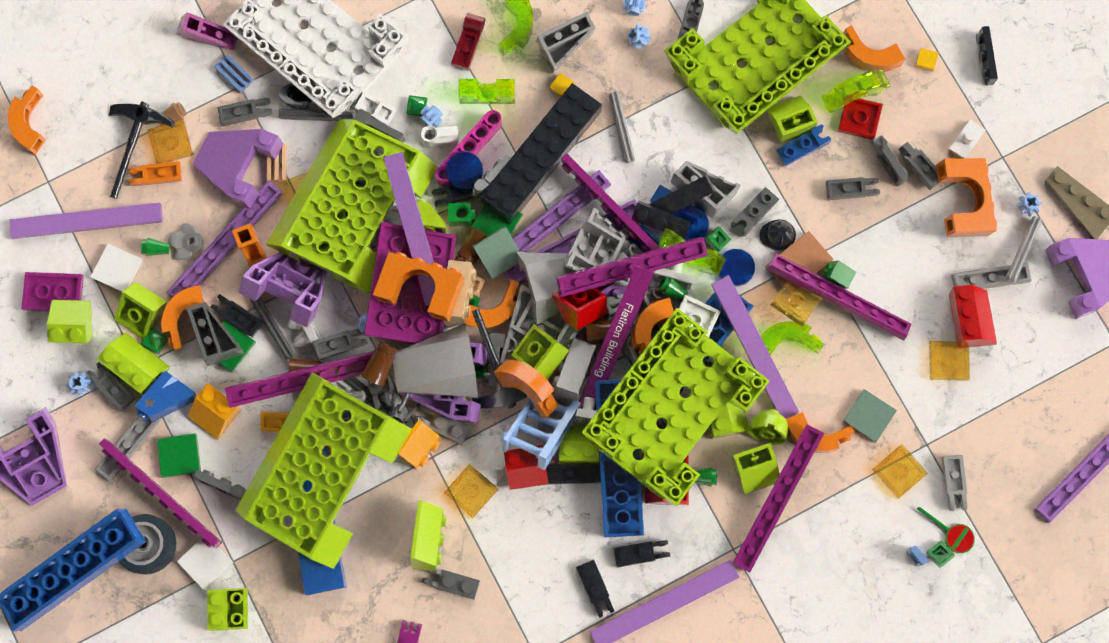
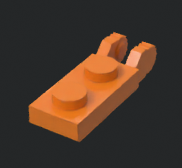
[128,161,182,186]

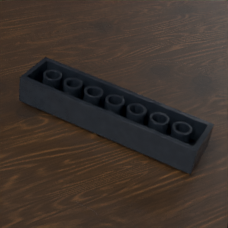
[480,83,602,225]

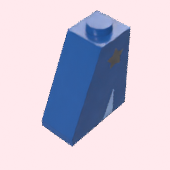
[135,371,196,423]

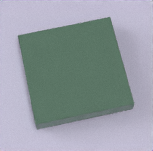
[472,226,520,279]
[842,389,897,443]

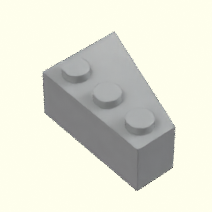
[536,12,596,73]
[670,161,741,219]
[552,338,596,407]

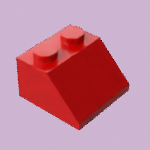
[552,288,607,330]
[503,445,548,490]

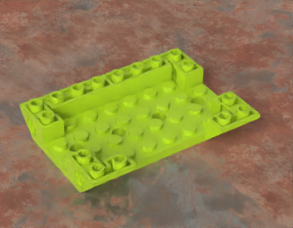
[664,0,851,134]
[266,119,438,295]
[581,308,770,507]
[235,373,411,569]

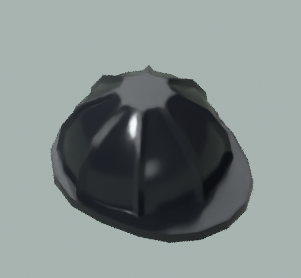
[279,84,312,109]
[759,219,796,251]

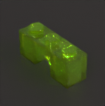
[458,79,516,104]

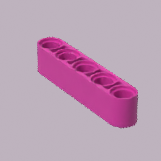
[436,110,502,187]

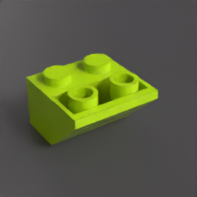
[767,95,818,143]
[731,443,780,495]
[207,588,248,631]

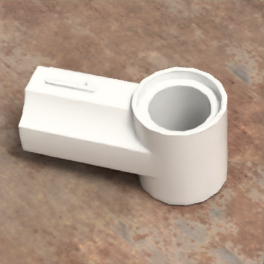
[421,126,458,148]

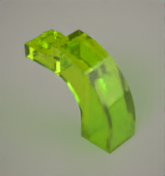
[498,0,534,56]
[821,70,891,113]
[658,229,726,276]
[761,321,825,356]

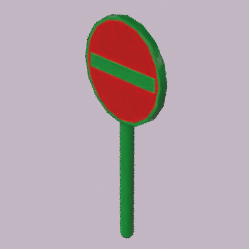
[917,507,975,553]

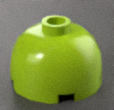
[748,409,788,445]

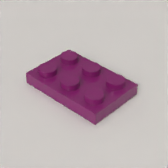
[21,272,84,312]

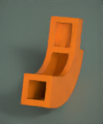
[843,25,905,73]
[8,85,46,155]
[232,224,267,268]
[465,279,520,328]
[161,285,204,350]
[631,298,674,355]
[494,360,558,418]
[786,412,854,453]

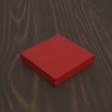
[837,95,883,140]

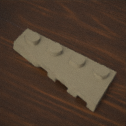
[1044,166,1109,239]

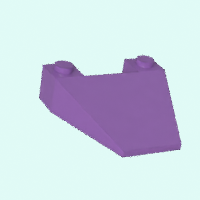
[192,129,284,209]
[1045,238,1109,319]
[239,252,327,328]
[401,343,488,424]
[0,407,67,506]

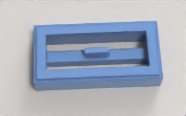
[214,54,254,93]

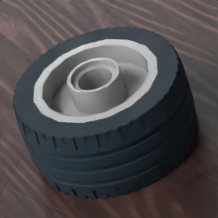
[119,514,177,575]

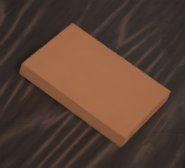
[765,231,834,296]

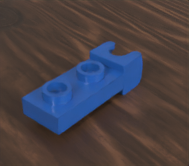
[776,124,831,167]

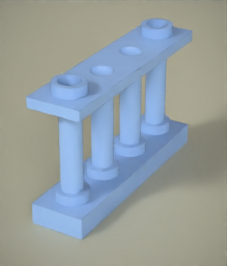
[501,397,581,470]

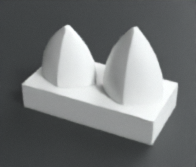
[288,319,322,347]

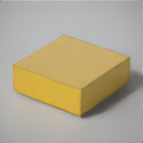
[915,48,939,71]
[549,73,575,96]

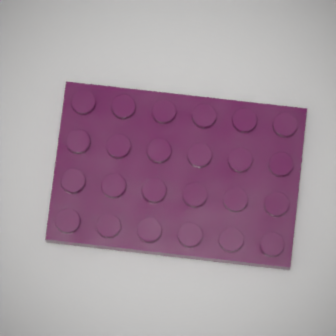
[364,222,456,344]

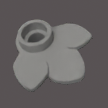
[168,223,204,260]

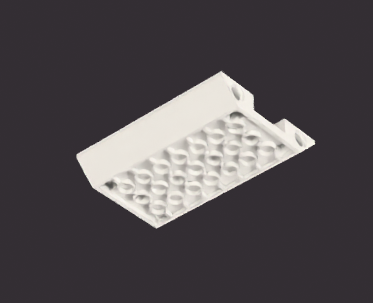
[223,0,408,118]

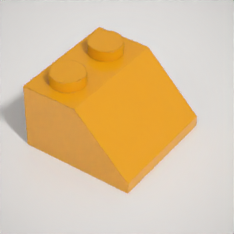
[187,383,242,439]
[398,420,441,470]

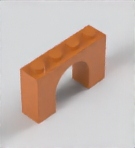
[936,158,997,237]
[373,252,465,322]

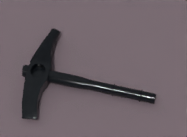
[108,101,175,199]
[472,309,527,409]

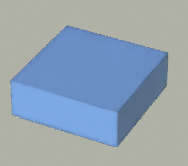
[907,545,928,566]

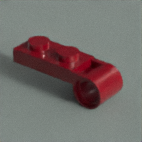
[451,13,486,71]

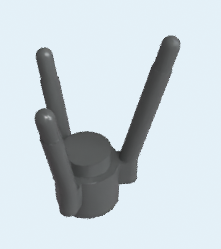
[387,387,421,423]

